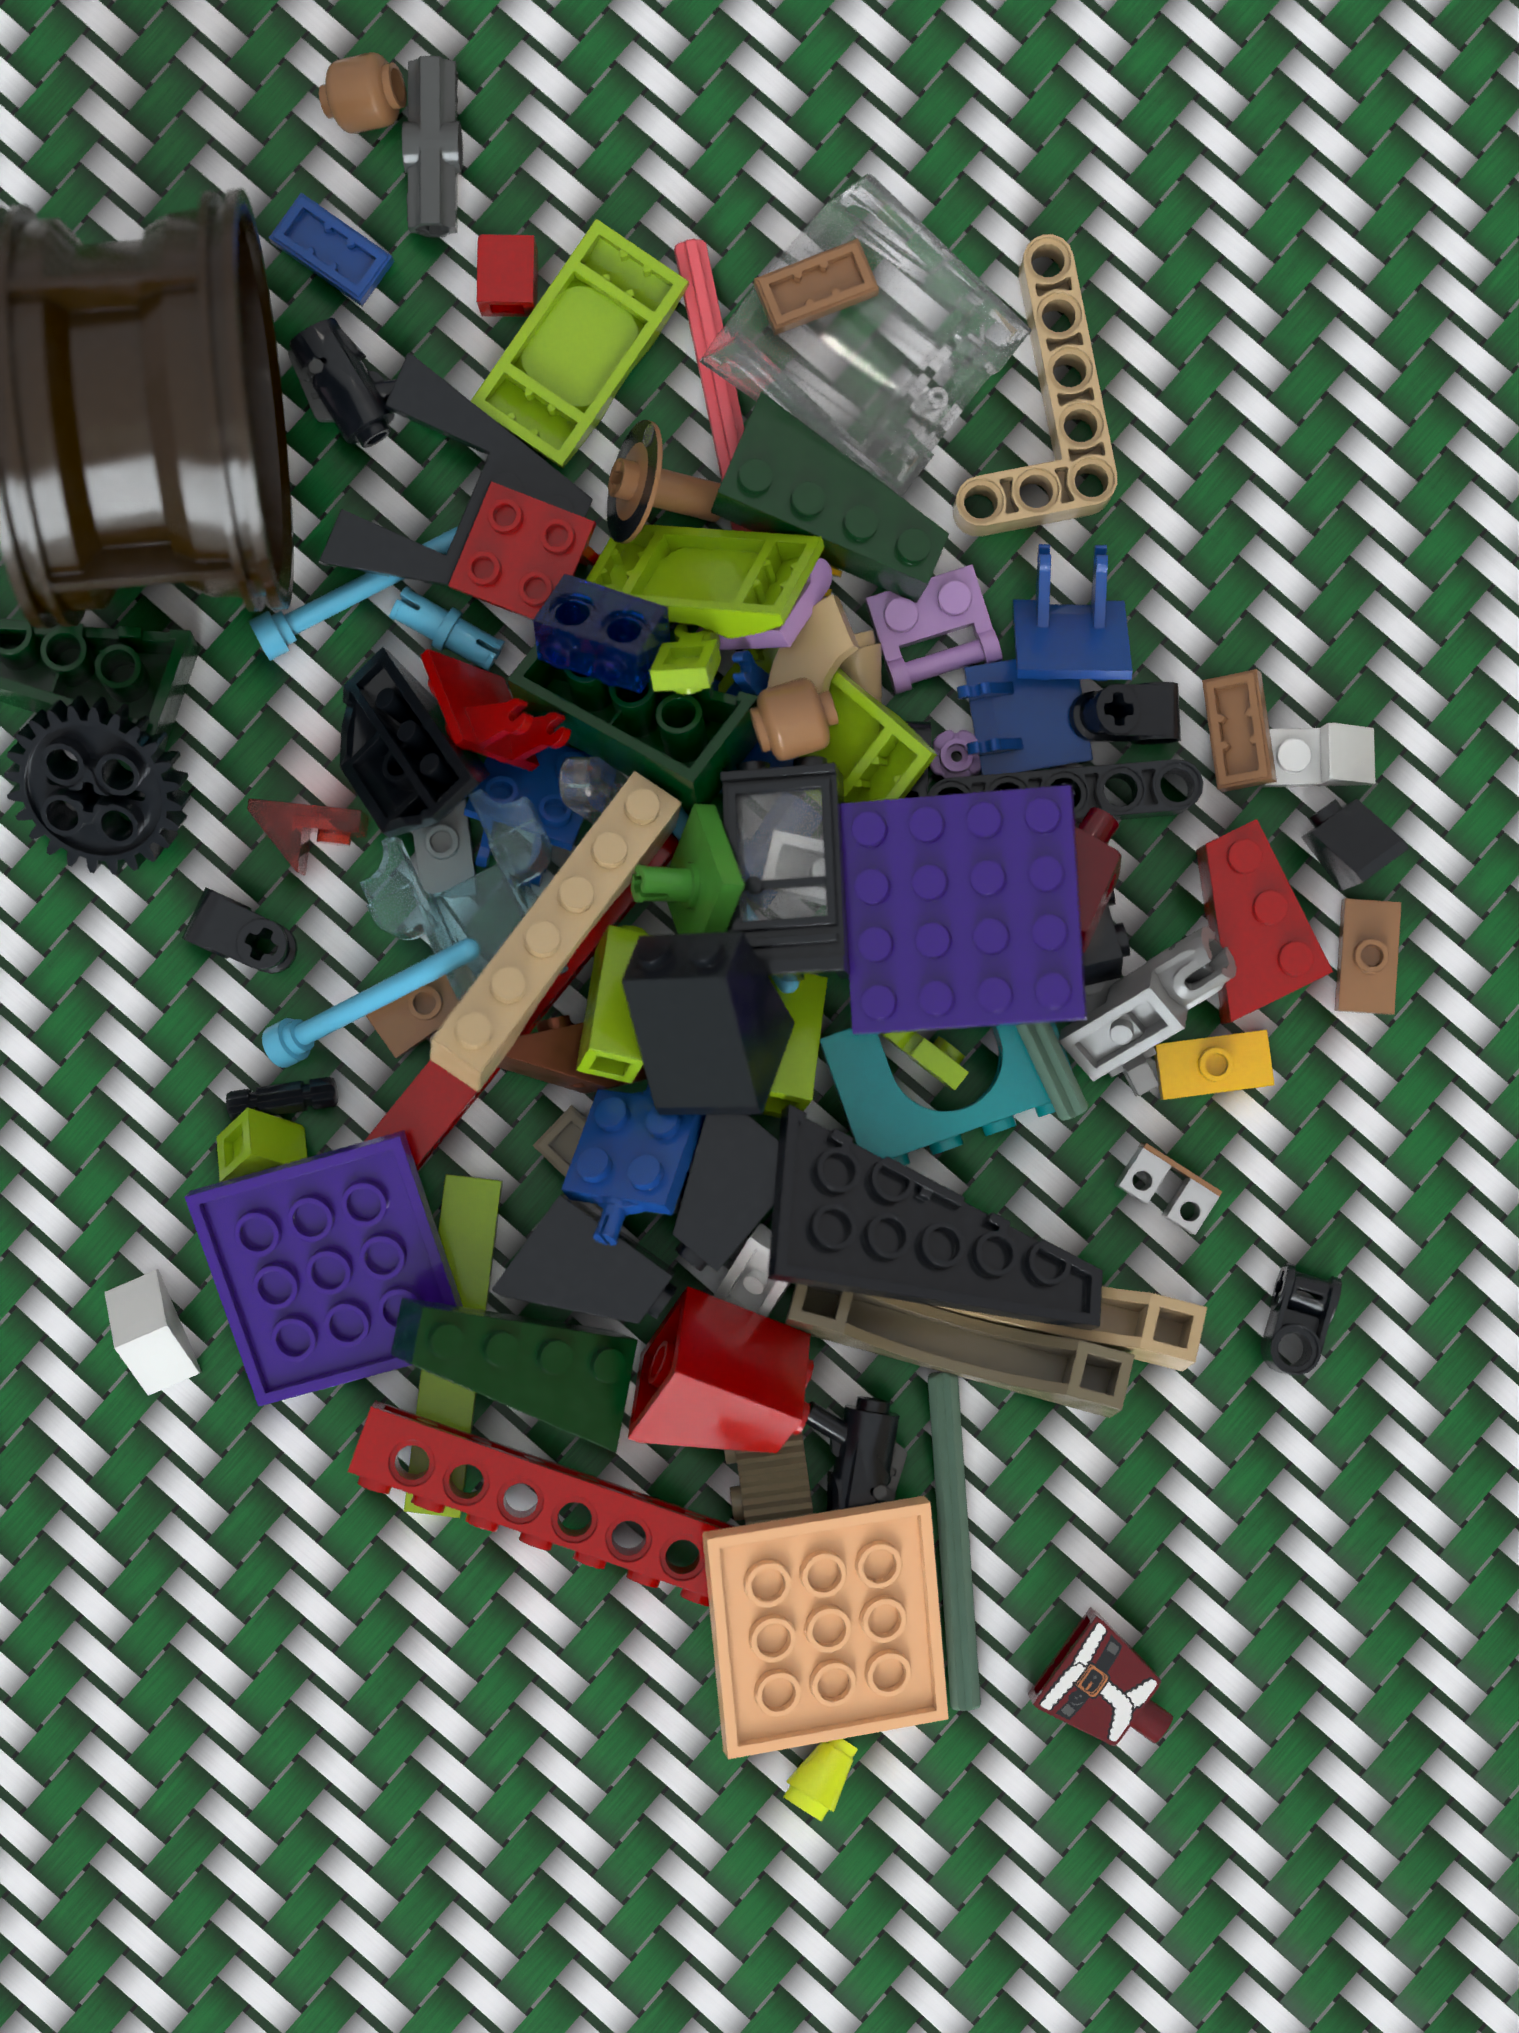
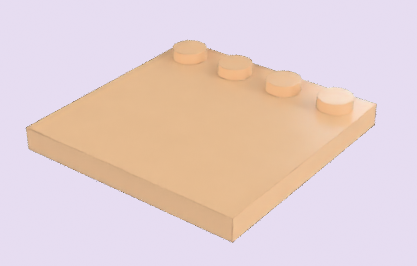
[702,1496,949,1759]

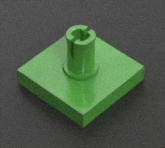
[631,804,745,934]

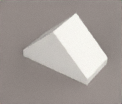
[104,1269,202,1396]

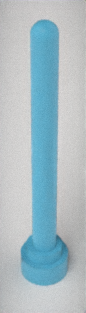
[249,526,458,661]
[262,938,480,1068]

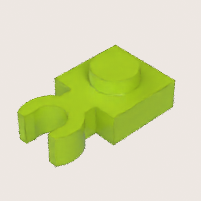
[650,624,721,694]
[880,1031,969,1091]

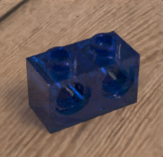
[533,574,670,693]

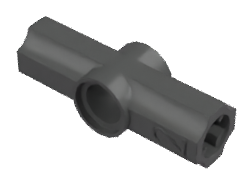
[402,56,463,237]

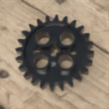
[4,696,191,874]

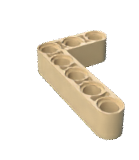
[953,234,1117,536]

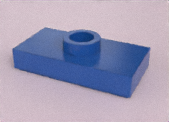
[269,193,395,307]

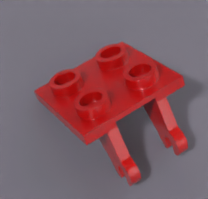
[448,481,600,629]
[420,649,571,772]

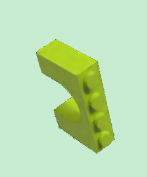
[576,925,828,1118]

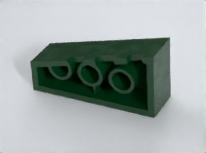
[711,391,949,603]
[0,619,200,752]
[507,638,758,811]
[391,1297,638,1453]

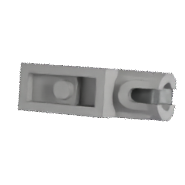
[1058,926,1237,1081]

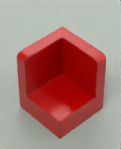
[476,234,538,317]

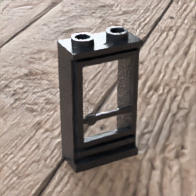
[720,756,850,981]

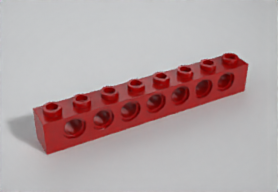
[348,1400,737,1607]

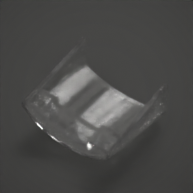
[699,174,1032,497]

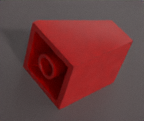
[628,1286,814,1453]

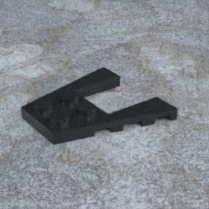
[319,353,593,586]

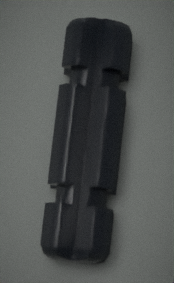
[226,1077,338,1121]

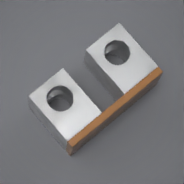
[1114,1142,1222,1235]

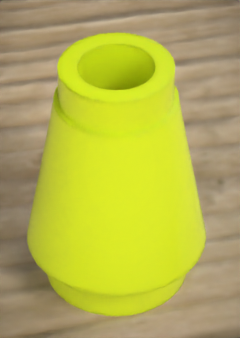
[783,1739,858,1822]

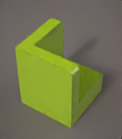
[216,1107,307,1182]

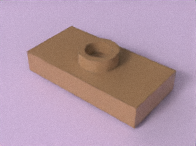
[753,239,879,336]
[1202,669,1277,792]
[1335,898,1402,1015]
[366,964,478,1059]

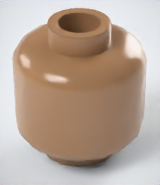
[319,52,407,134]
[749,678,839,761]

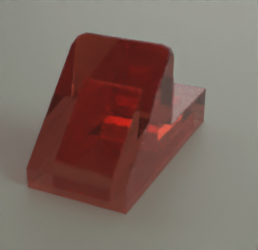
[247,798,369,876]

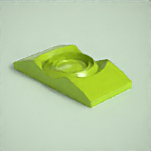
[471,219,689,469]
[575,524,825,639]
[718,648,937,807]

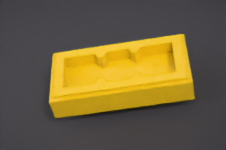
[1154,1030,1275,1100]

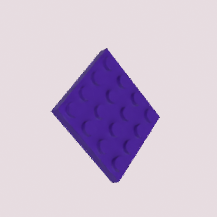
[840,785,1087,1035]
[185,1130,463,1407]

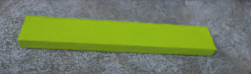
[404,1174,503,1518]

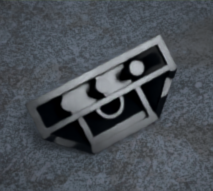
[339,647,490,838]

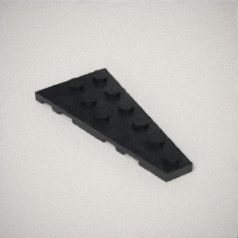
[768,1104,1103,1330]

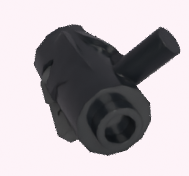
[288,318,396,448]
[806,1396,907,1512]

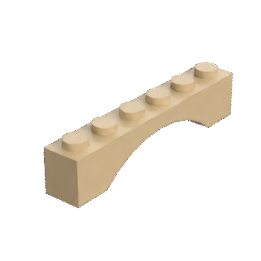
[430,771,682,1092]
[926,1286,1207,1372]

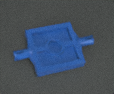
[561,1083,706,1246]

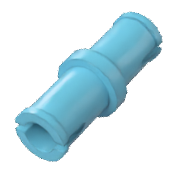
[389,586,505,671]

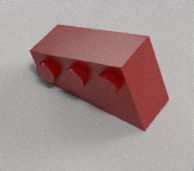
[1196,819,1333,1024]

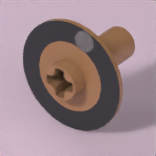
[607,420,721,544]

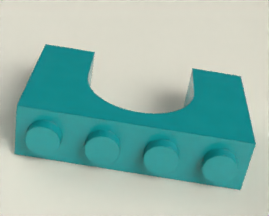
[819,1022,1073,1165]

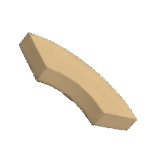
[767,594,860,693]

